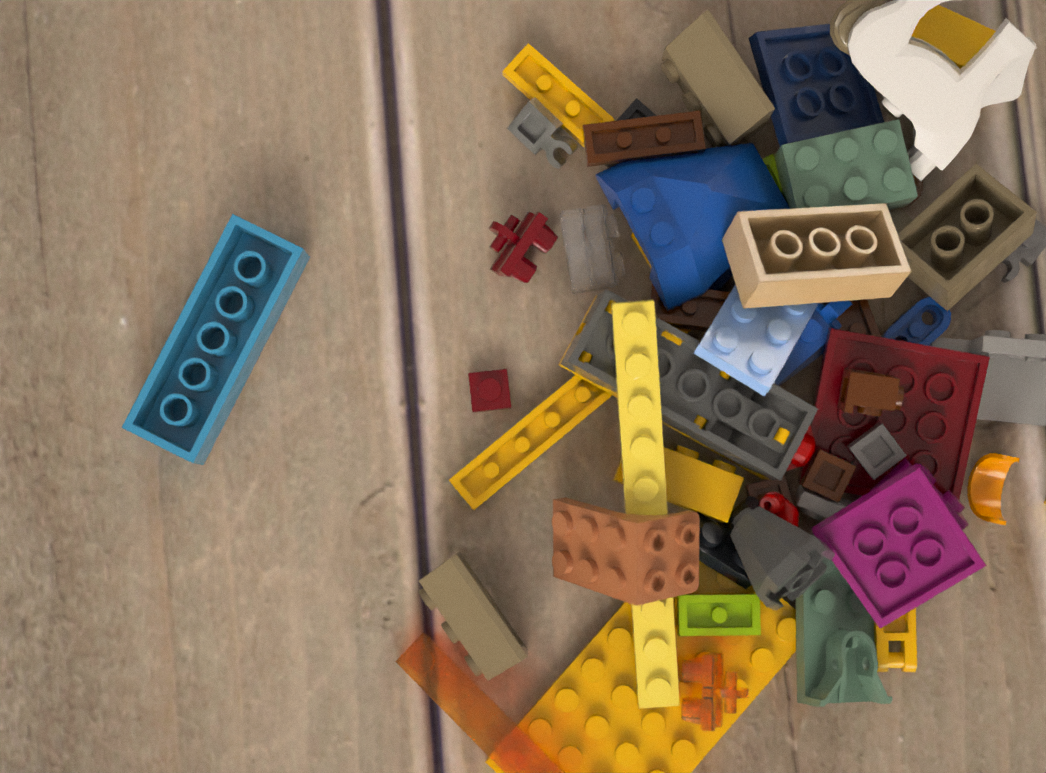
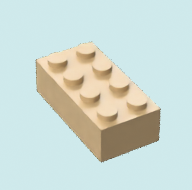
[722,203,911,309]

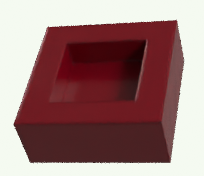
[468,369,512,413]

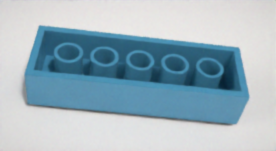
[122,214,310,465]

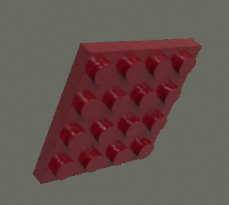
[797,327,990,500]

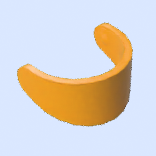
[967,453,1020,525]

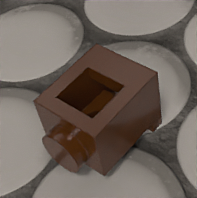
[838,368,904,416]

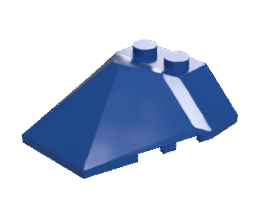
[596,143,790,311]

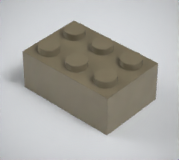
[898,164,1037,311]

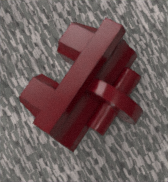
[489,212,558,283]

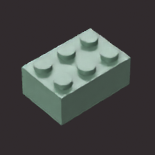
[774,119,918,210]

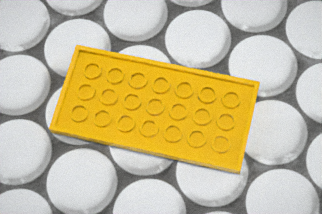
[485,561,796,773]

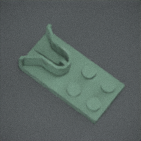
[795,557,892,707]

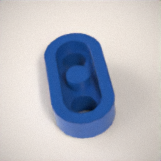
[881,297,951,345]

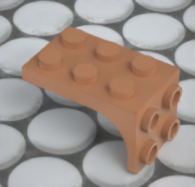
[552,497,699,606]

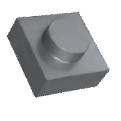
[847,422,907,480]

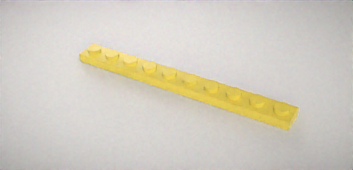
[611,300,680,709]

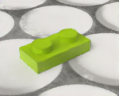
[677,593,761,636]

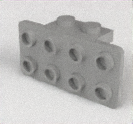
[930,330,1046,426]

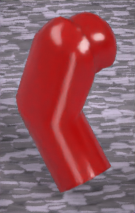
[759,491,799,527]

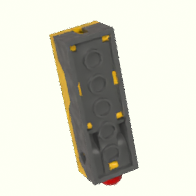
[558,289,818,481]

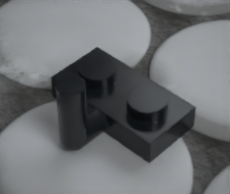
[697,496,759,589]

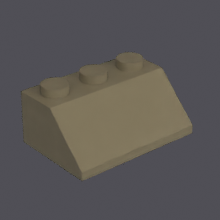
[661,10,775,147]
[418,552,528,681]

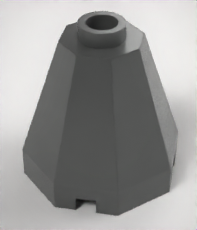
[730,506,835,611]

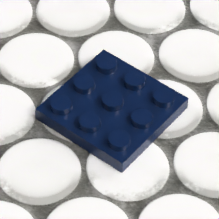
[748,24,884,147]

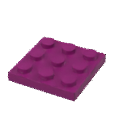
[812,463,986,629]

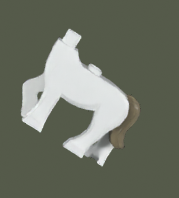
[830,0,1037,181]

